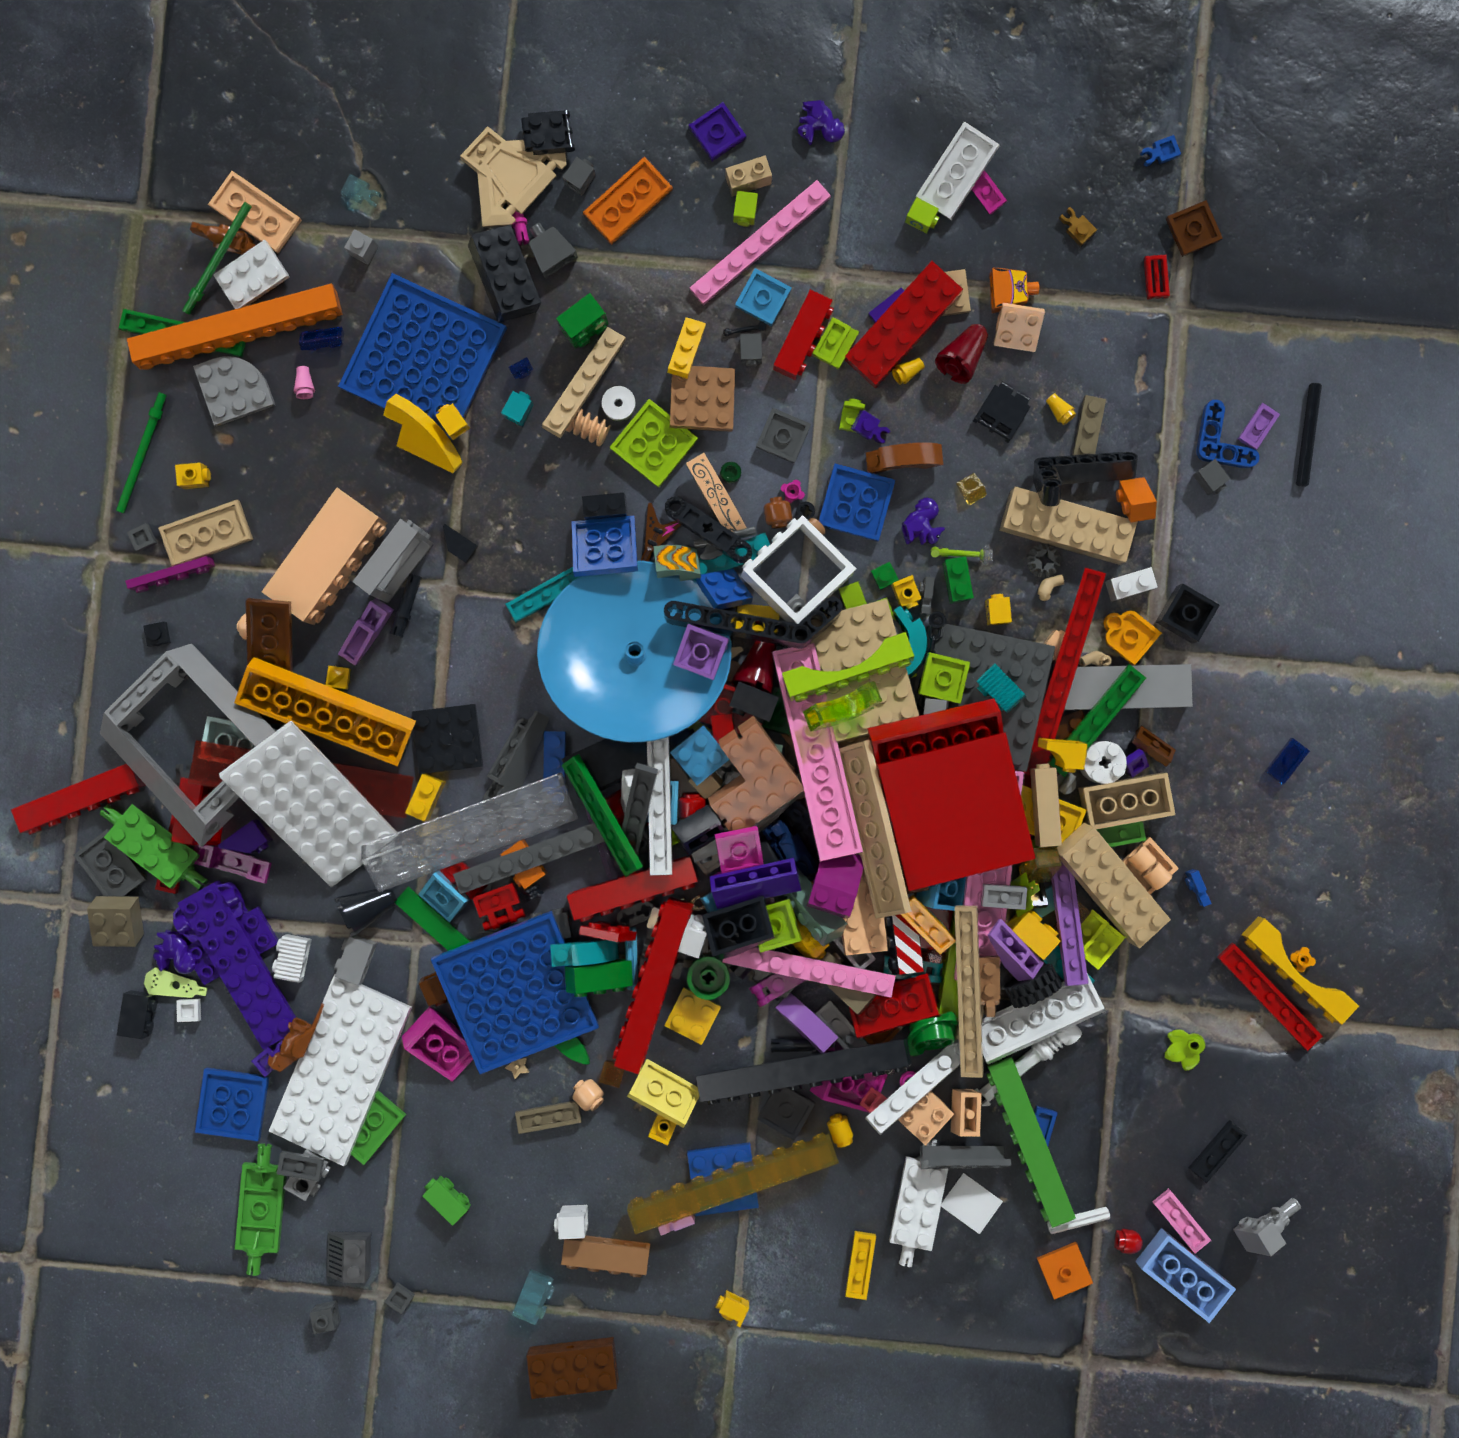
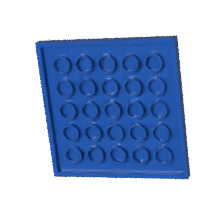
[338,273,507,441]
[431,911,599,1074]

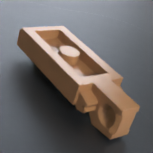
[979,955,1000,1017]

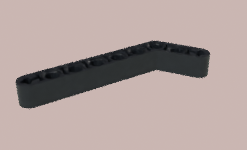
[664,597,843,649]

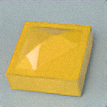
[326,665,351,690]

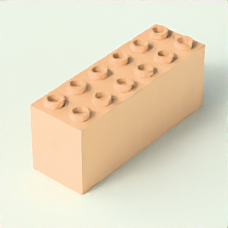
[262,488,387,625]

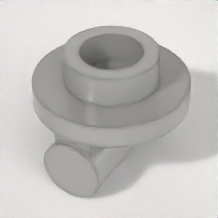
[786,594,805,613]
[1057,772,1076,795]

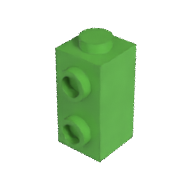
[422,1175,471,1226]

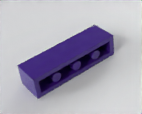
[710,858,801,909]

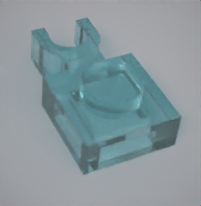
[340,174,382,208]

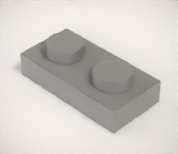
[981,884,1027,910]

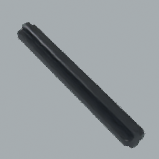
[1296,383,1322,487]

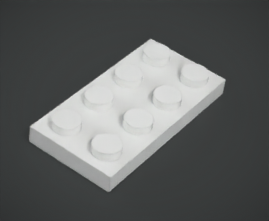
[916,122,1000,220]

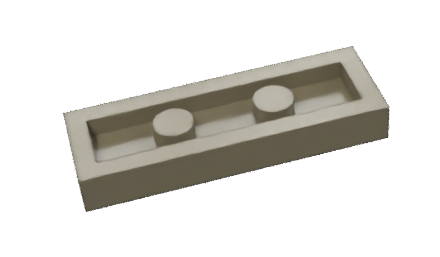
[1072,395,1106,455]
[515,1101,582,1134]

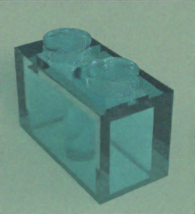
[512,1269,555,1325]

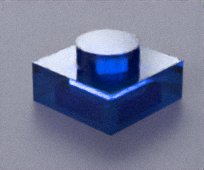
[508,357,533,379]

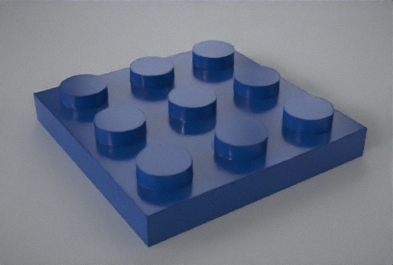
[819,463,895,542]
[572,516,638,577]
[195,1068,269,1141]
[687,1142,759,1216]

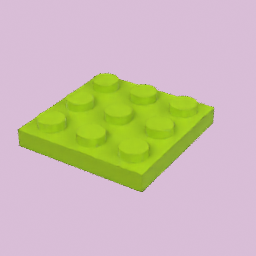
[609,399,698,488]

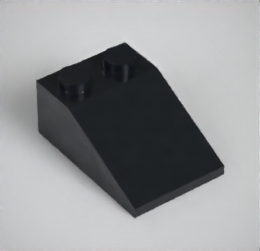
[702,896,775,960]

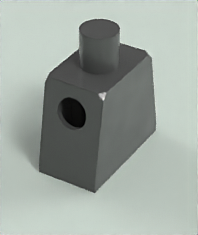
[529,223,578,279]

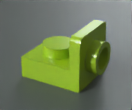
[839,399,865,433]

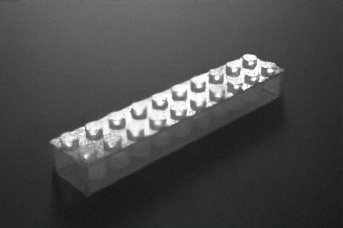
[361,772,579,892]

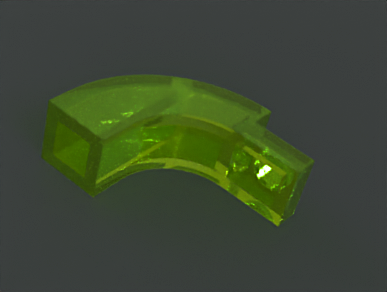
[803,681,882,732]

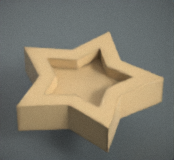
[505,1057,529,1079]

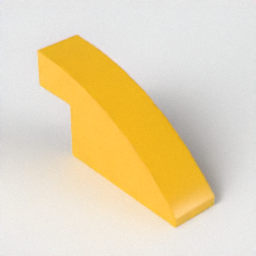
[383,394,462,473]

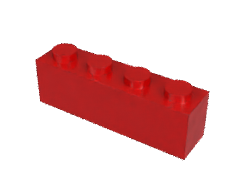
[773,289,834,380]

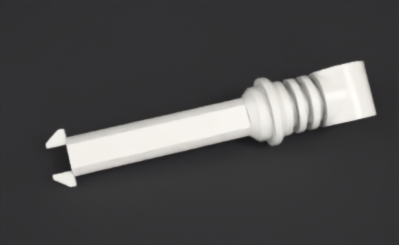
[975,1025,1082,1106]

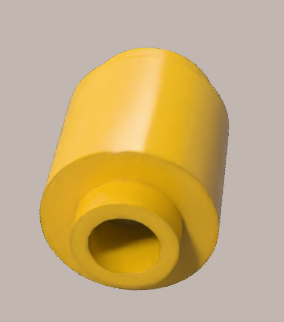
[827,1113,853,1148]

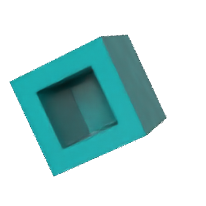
[501,391,534,427]

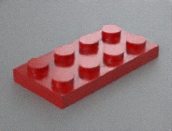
[849,973,940,1039]

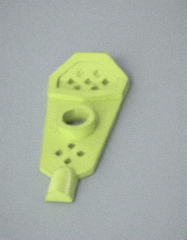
[144,967,208,998]

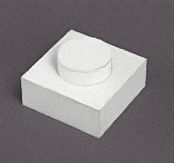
[177,999,201,1022]

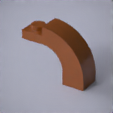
[866,443,943,474]

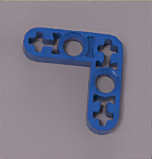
[1196,400,1259,469]

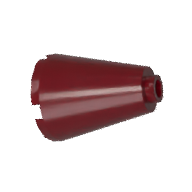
[935,324,988,384]
[731,641,777,694]

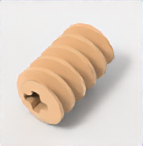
[566,409,611,446]

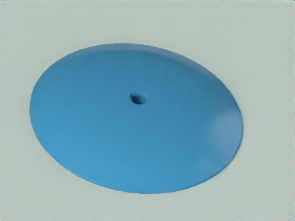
[537,561,731,743]

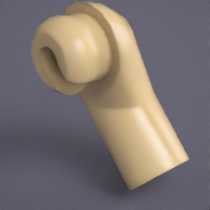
[1038,574,1064,601]
[1079,651,1112,667]

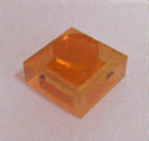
[599,1060,624,1088]

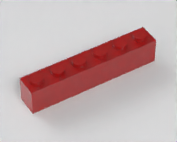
[11,764,146,835]

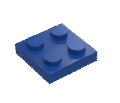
[696,569,753,609]

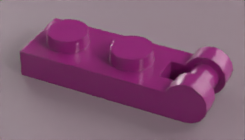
[749,973,806,1007]

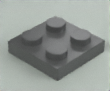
[756,408,811,464]

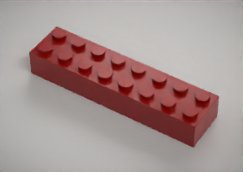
[612,896,695,1074]

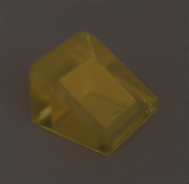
[956,473,986,505]

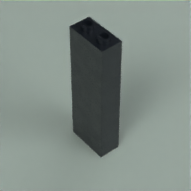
[562,727,695,798]

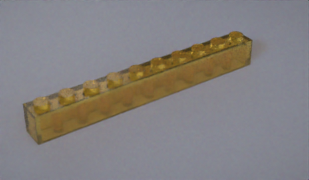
[627,1133,839,1235]

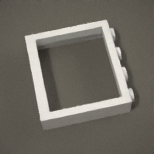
[741,515,856,624]

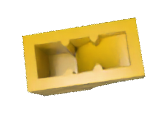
[1038,738,1087,773]

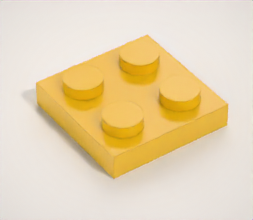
[664,987,721,1045]

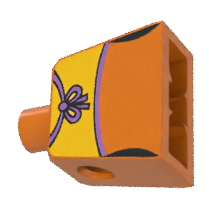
[989,268,1039,313]

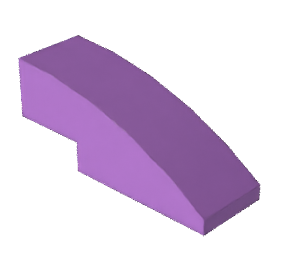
[338,598,394,666]
[775,993,838,1053]

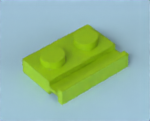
[812,317,859,370]

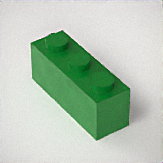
[565,959,633,997]

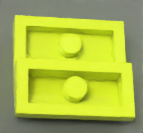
[1080,909,1126,970]

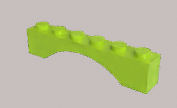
[782,632,914,702]

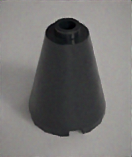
[334,887,397,937]

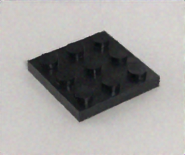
[412,704,483,774]

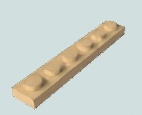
[542,327,626,438]

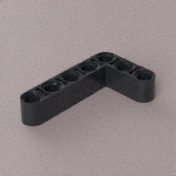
[1033,452,1138,506]

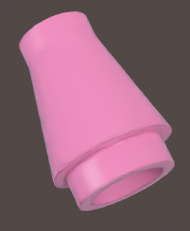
[294,366,315,399]

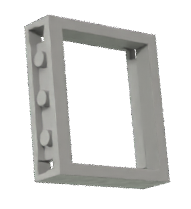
[352,519,434,603]

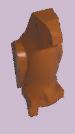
[190,222,256,255]
[268,1003,324,1072]

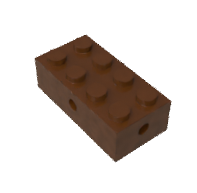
[527,1337,619,1399]

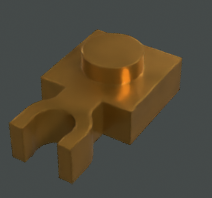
[1059,207,1097,247]

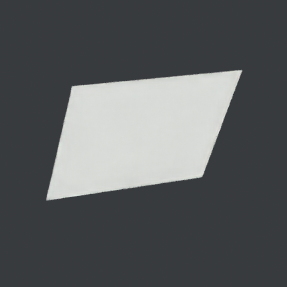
[941,1173,1003,1234]

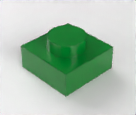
[870,562,899,590]

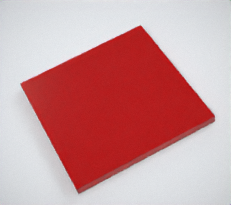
[877,732,1036,891]

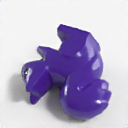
[797,100,845,145]
[901,497,945,545]
[153,930,196,974]

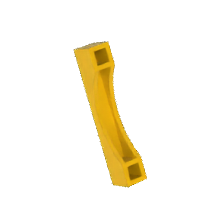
[1241,916,1359,1025]

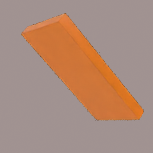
[583,156,673,245]

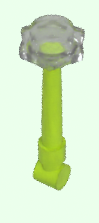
[931,544,993,565]

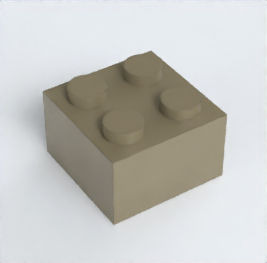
[87,896,144,947]

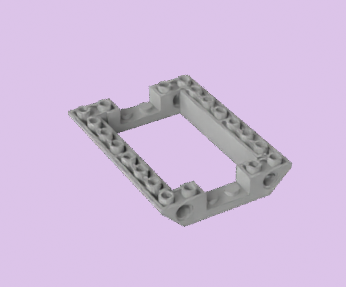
[100,644,276,847]

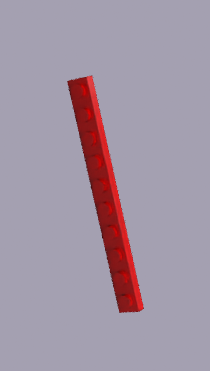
[1022,568,1106,775]

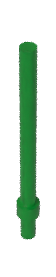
[182,202,252,315]
[116,392,167,513]

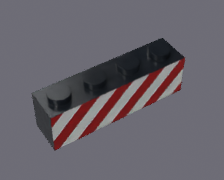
[884,893,924,975]

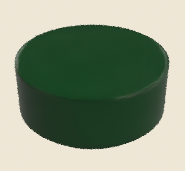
[720,462,741,484]

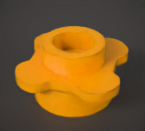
[1290,947,1316,972]

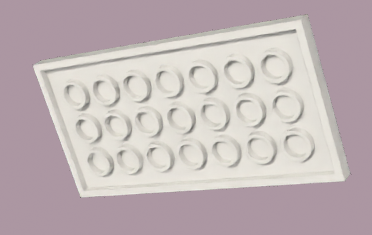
[219,721,399,887]
[269,974,412,1166]

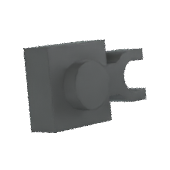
[919,577,935,615]

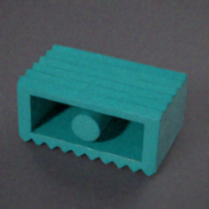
[976,664,1026,713]

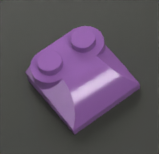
[673,624,729,680]

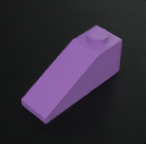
[988,919,1044,981]

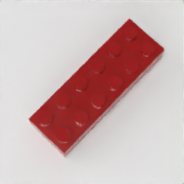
[845,261,963,389]
[867,698,1004,777]
[567,855,699,922]

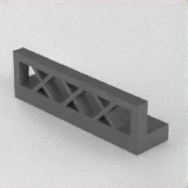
[920,1146,1011,1169]

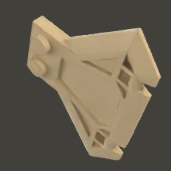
[460,126,567,227]

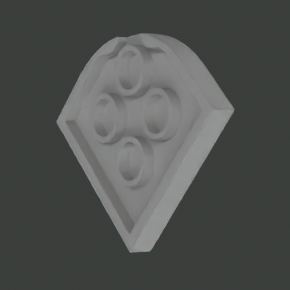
[193,357,276,427]

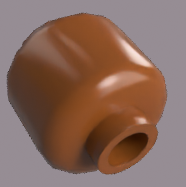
[763,497,792,529]

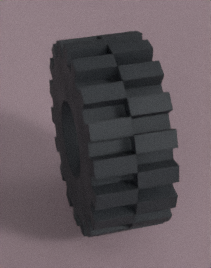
[1004,964,1062,1008]

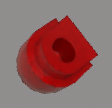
[1114,1229,1143,1254]

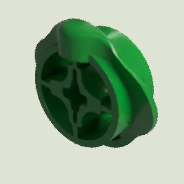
[908,1011,958,1057]

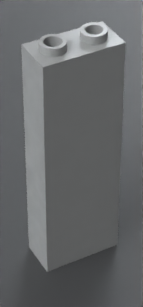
[1064,664,1193,710]

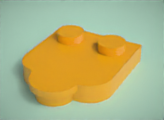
[1103,611,1162,666]

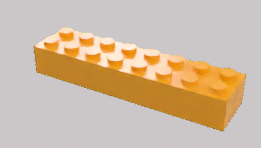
[234,657,416,766]

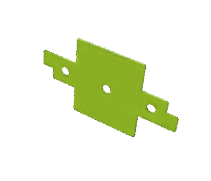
[1009,872,1040,918]

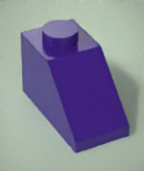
[218,819,273,854]

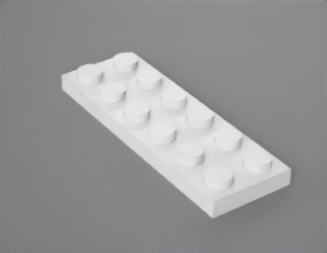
[982,974,1106,1065]

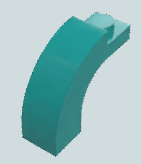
[893,606,927,679]
[550,938,620,967]

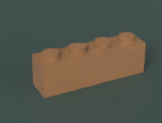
[561,1236,650,1277]

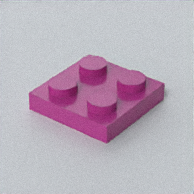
[714,826,764,874]

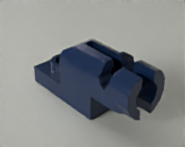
[762,820,818,876]

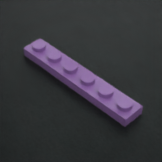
[1048,857,1088,986]

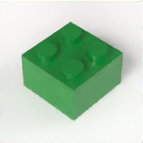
[556,293,608,349]

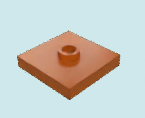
[1037,1242,1093,1300]

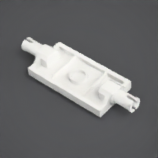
[889,1138,948,1267]

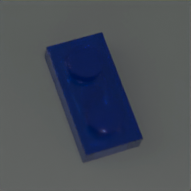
[299,326,344,351]
[1265,738,1310,784]

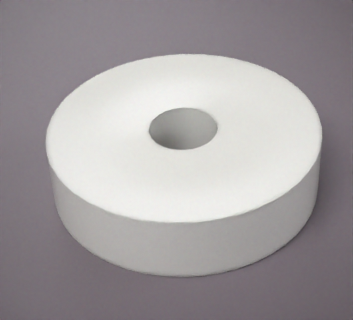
[602,386,636,421]

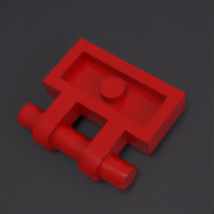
[472,883,525,931]

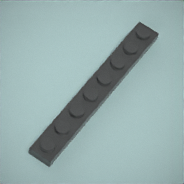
[453,823,605,894]

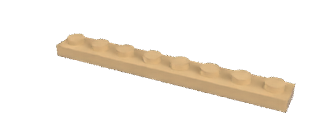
[955,905,983,1078]

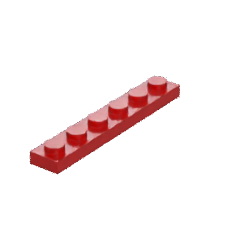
[1217,943,1323,1051]

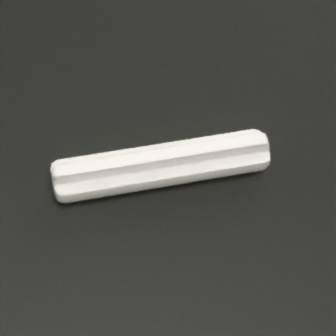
[1047,1207,1110,1234]

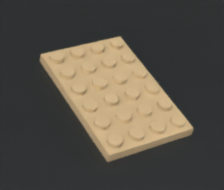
[810,599,919,743]

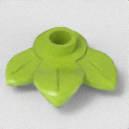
[1164,1029,1205,1071]

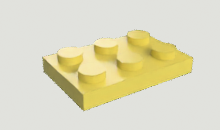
[627,1059,699,1128]

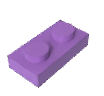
[1237,403,1280,450]

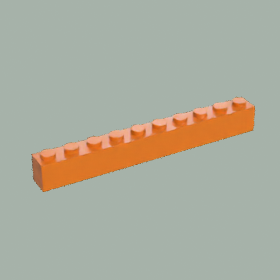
[127,283,343,370]

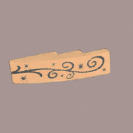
[686,453,747,531]

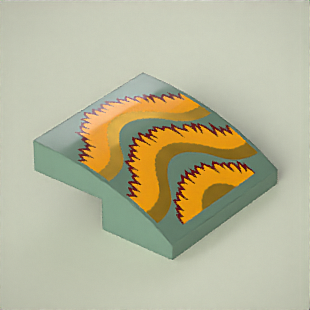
[654,545,701,581]

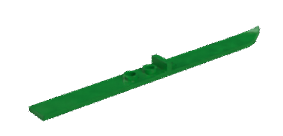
[394,886,590,1065]

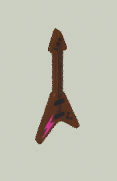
[640,503,681,562]

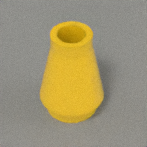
[892,358,925,385]
[1046,393,1076,425]

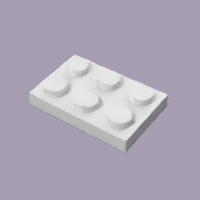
[213,240,290,309]

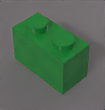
[942,556,974,604]

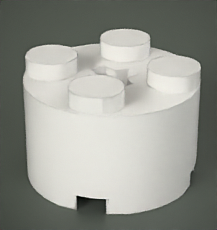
[1080,741,1127,784]

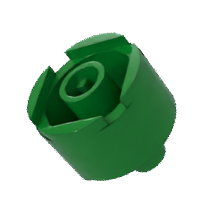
[687,954,730,1000]

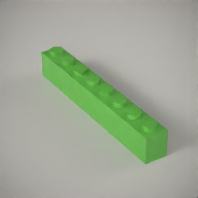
[986,1057,1076,1228]

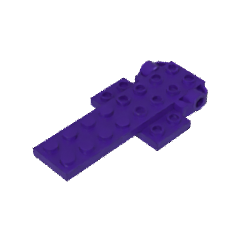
[173,880,296,1050]

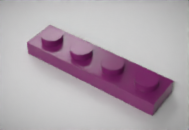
[125,556,215,593]

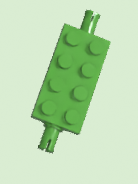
[99,804,208,891]
[235,1143,286,1276]

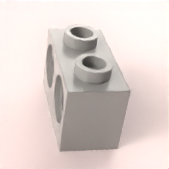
[284,1150,331,1201]

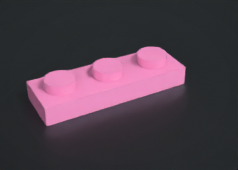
[1152,1188,1211,1254]

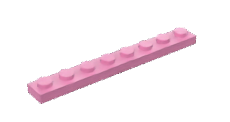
[690,180,831,306]
[722,947,895,997]

